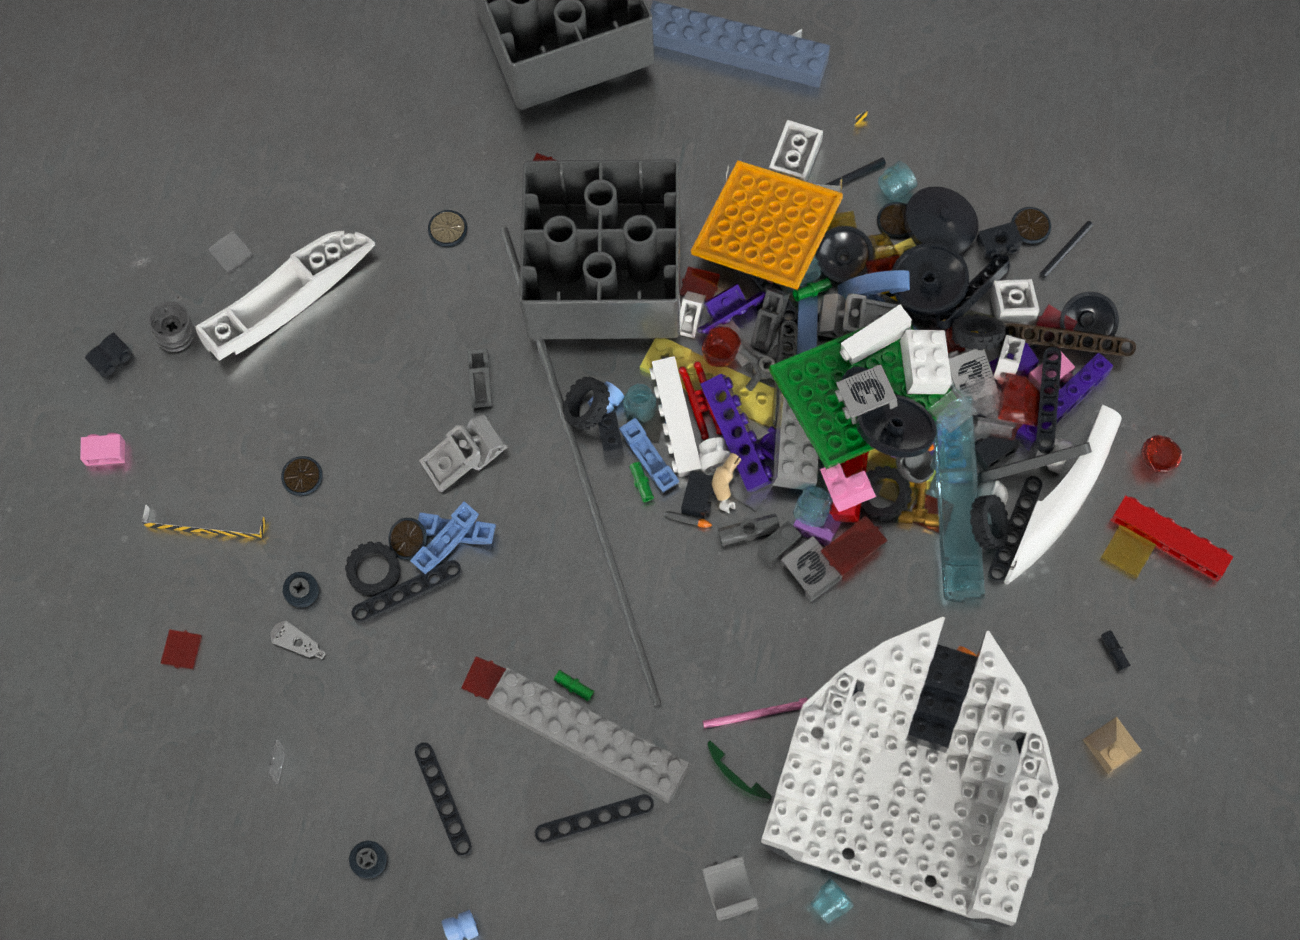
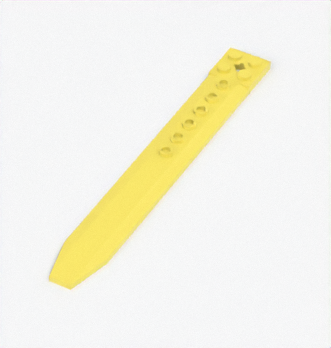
[640,338,936,490]

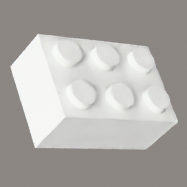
[769,120,823,182]
[900,330,952,394]

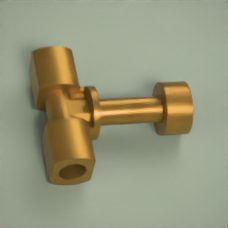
[898,481,940,526]

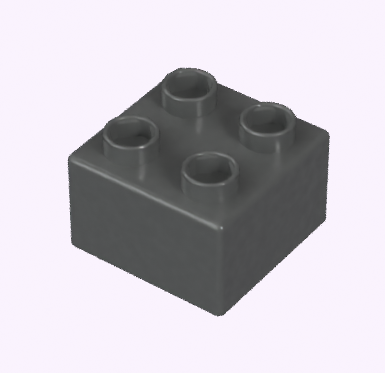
[474,0,654,110]
[519,159,681,339]

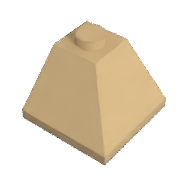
[1083,717,1142,774]

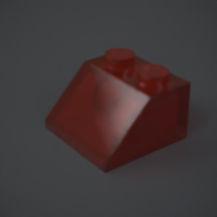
[998,373,1040,426]

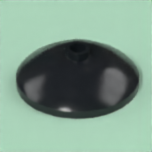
[816,226,874,283]
[1060,291,1119,347]

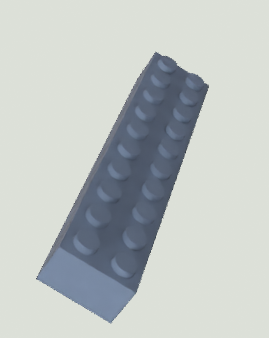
[650,0,830,88]

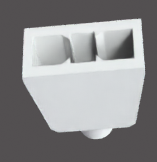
[994,335,1025,385]

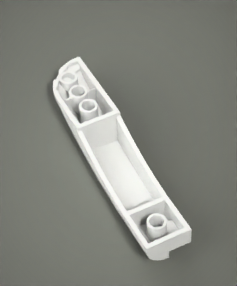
[195,231,375,360]
[1004,405,1122,585]

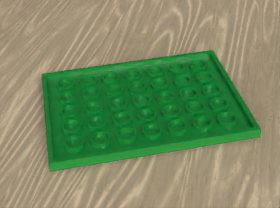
[768,325,962,470]

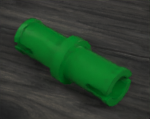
[793,278,832,302]
[629,462,654,502]
[553,670,595,702]

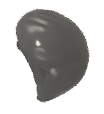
[896,451,934,483]

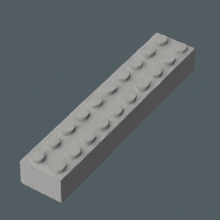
[487,667,689,804]

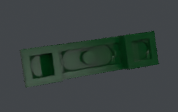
[707,740,772,803]

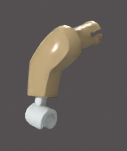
[712,453,741,513]

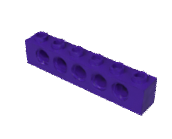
[1015,353,1113,451]
[700,374,773,492]

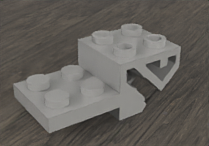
[817,293,898,338]
[419,415,508,492]

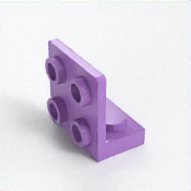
[793,497,841,547]

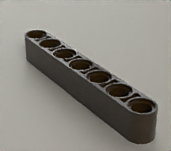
[1003,321,1136,357]

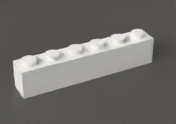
[649,356,702,477]

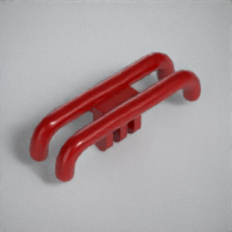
[679,361,722,441]

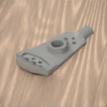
[270,620,326,659]

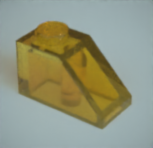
[868,233,895,271]

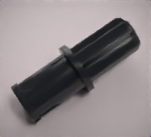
[1101,630,1131,671]

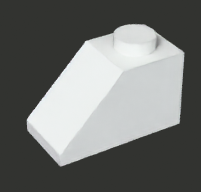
[680,291,706,339]

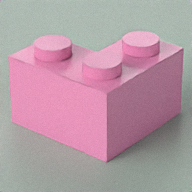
[820,463,876,512]

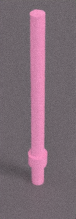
[703,697,809,729]

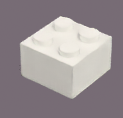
[990,279,1039,324]

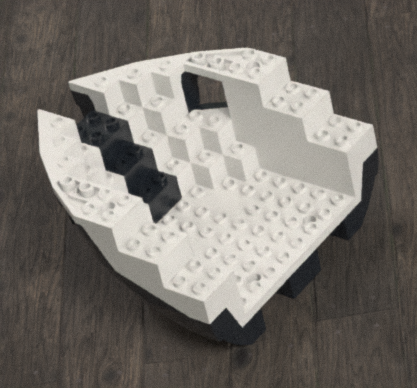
[761,617,1059,927]

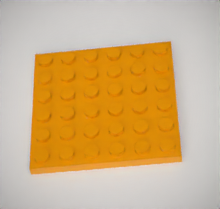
[691,160,843,290]

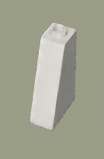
[840,305,912,365]

